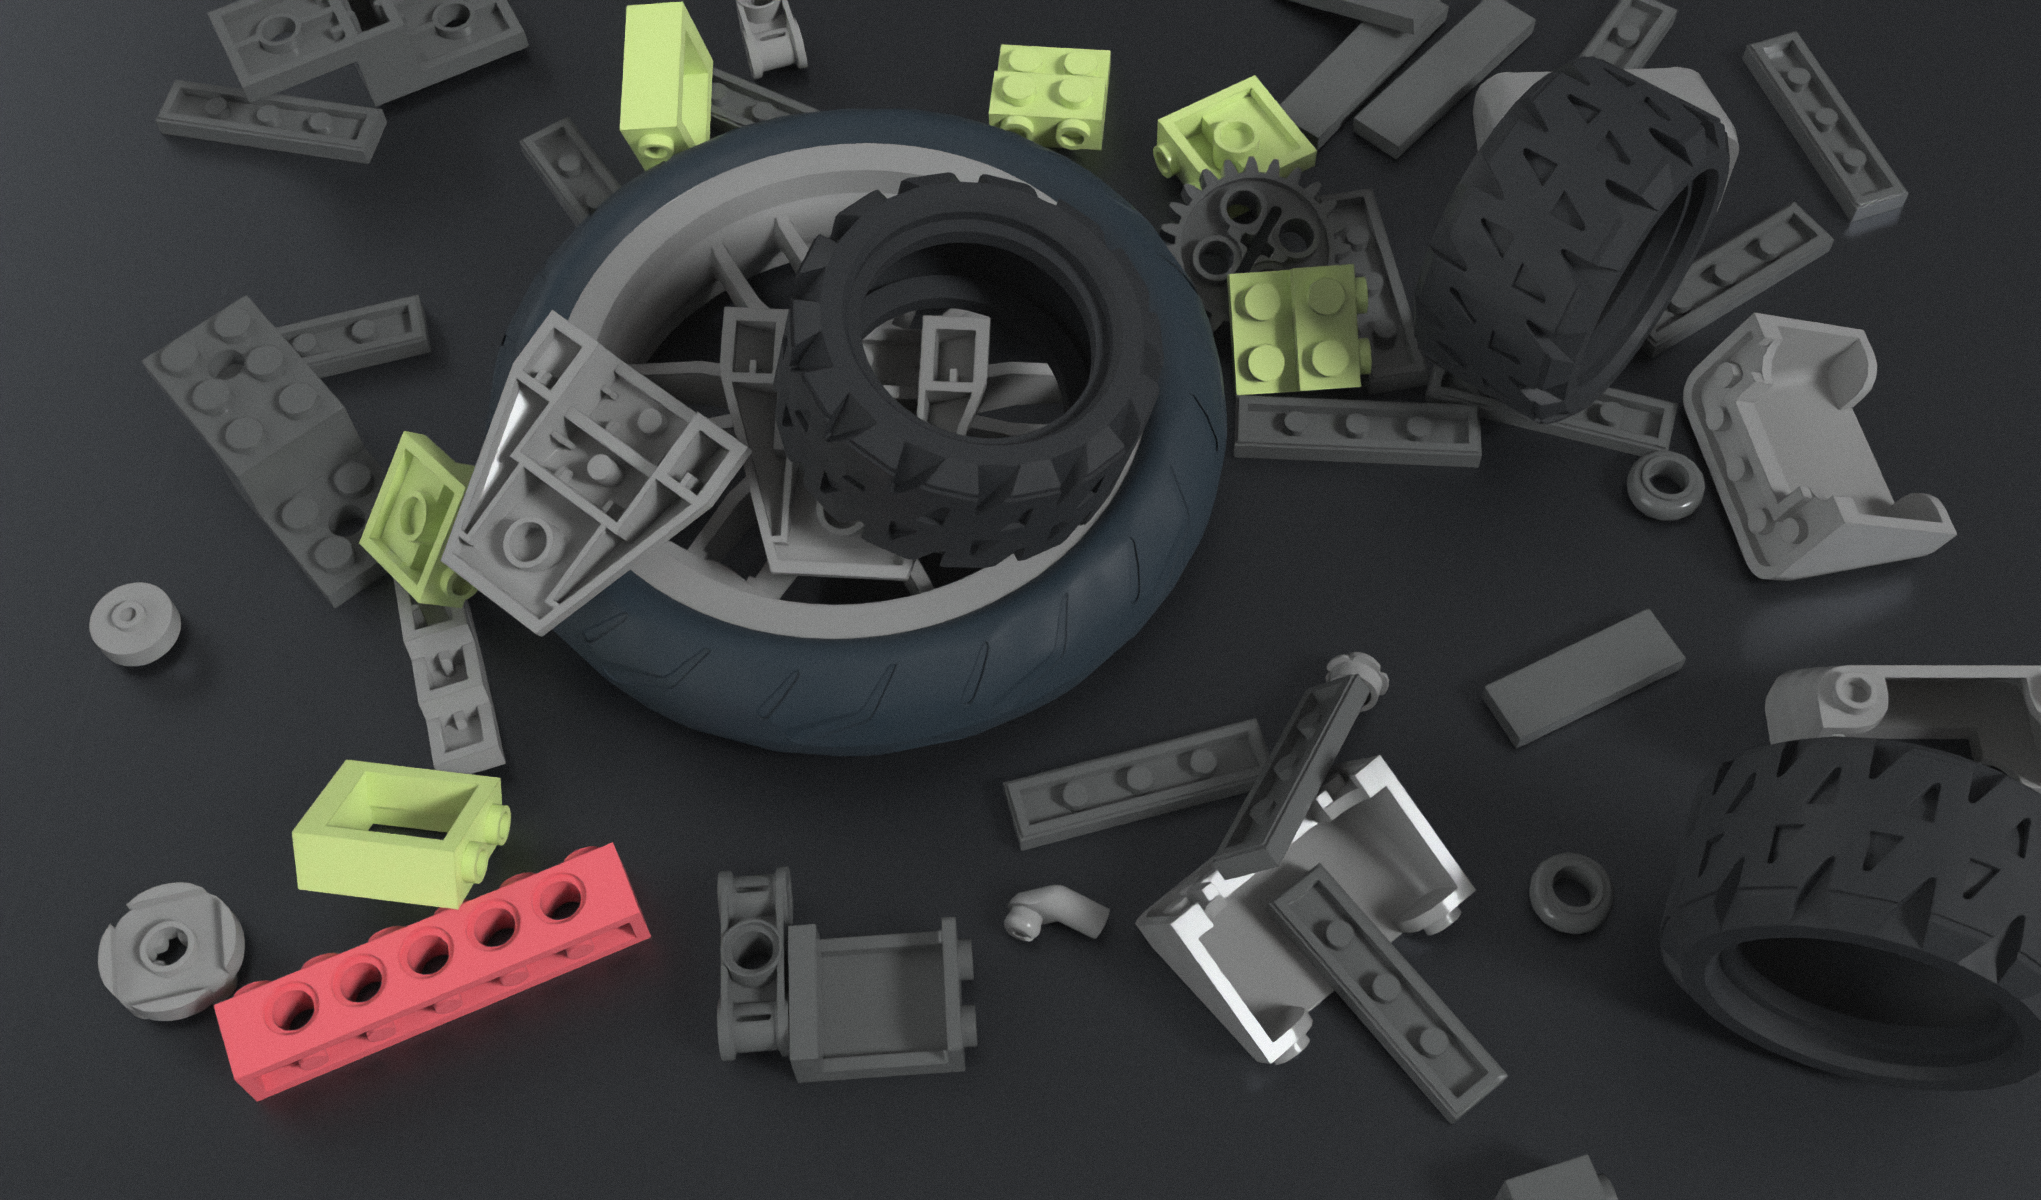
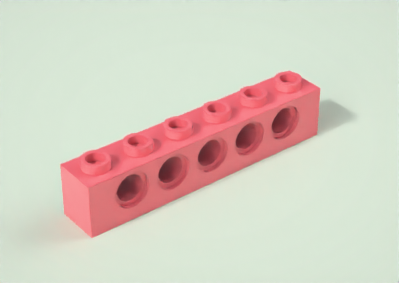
[213,842,651,1102]

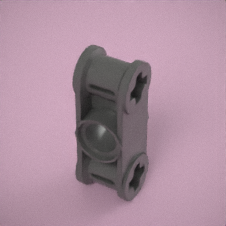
[717,865,793,1062]

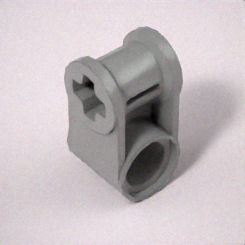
[735,0,808,80]

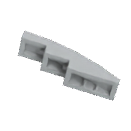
[394,579,506,774]

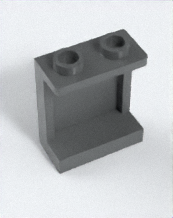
[788,916,977,1083]

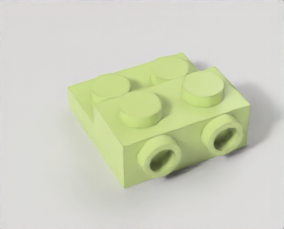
[989,44,1111,150]
[1153,75,1317,219]
[1227,264,1372,396]
[359,431,478,608]

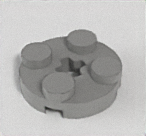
[98,882,245,1021]

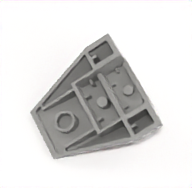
[719,307,991,581]
[441,310,752,637]

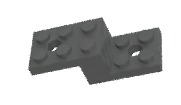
[207,0,529,107]
[141,295,388,609]

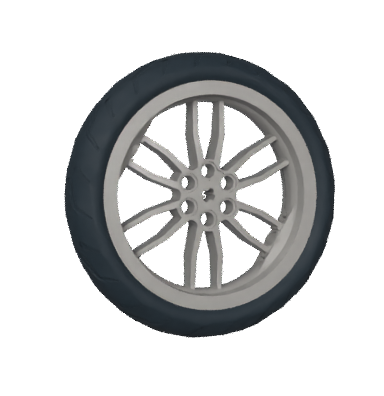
[485,109,1227,756]

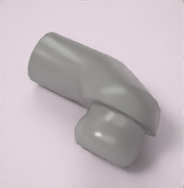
[1004,884,1110,941]

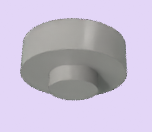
[89,582,181,666]

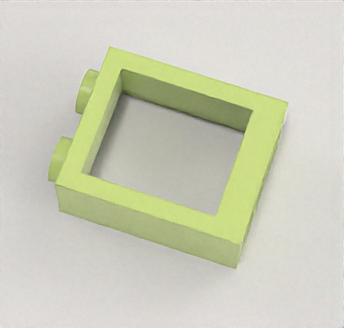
[620,1,713,171]
[292,759,511,909]

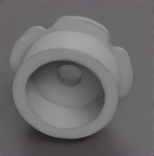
[1325,652,1389,712]

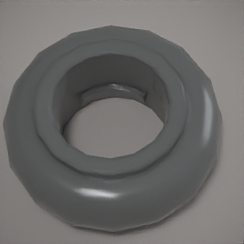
[1626,451,1706,521]
[1529,852,1615,934]

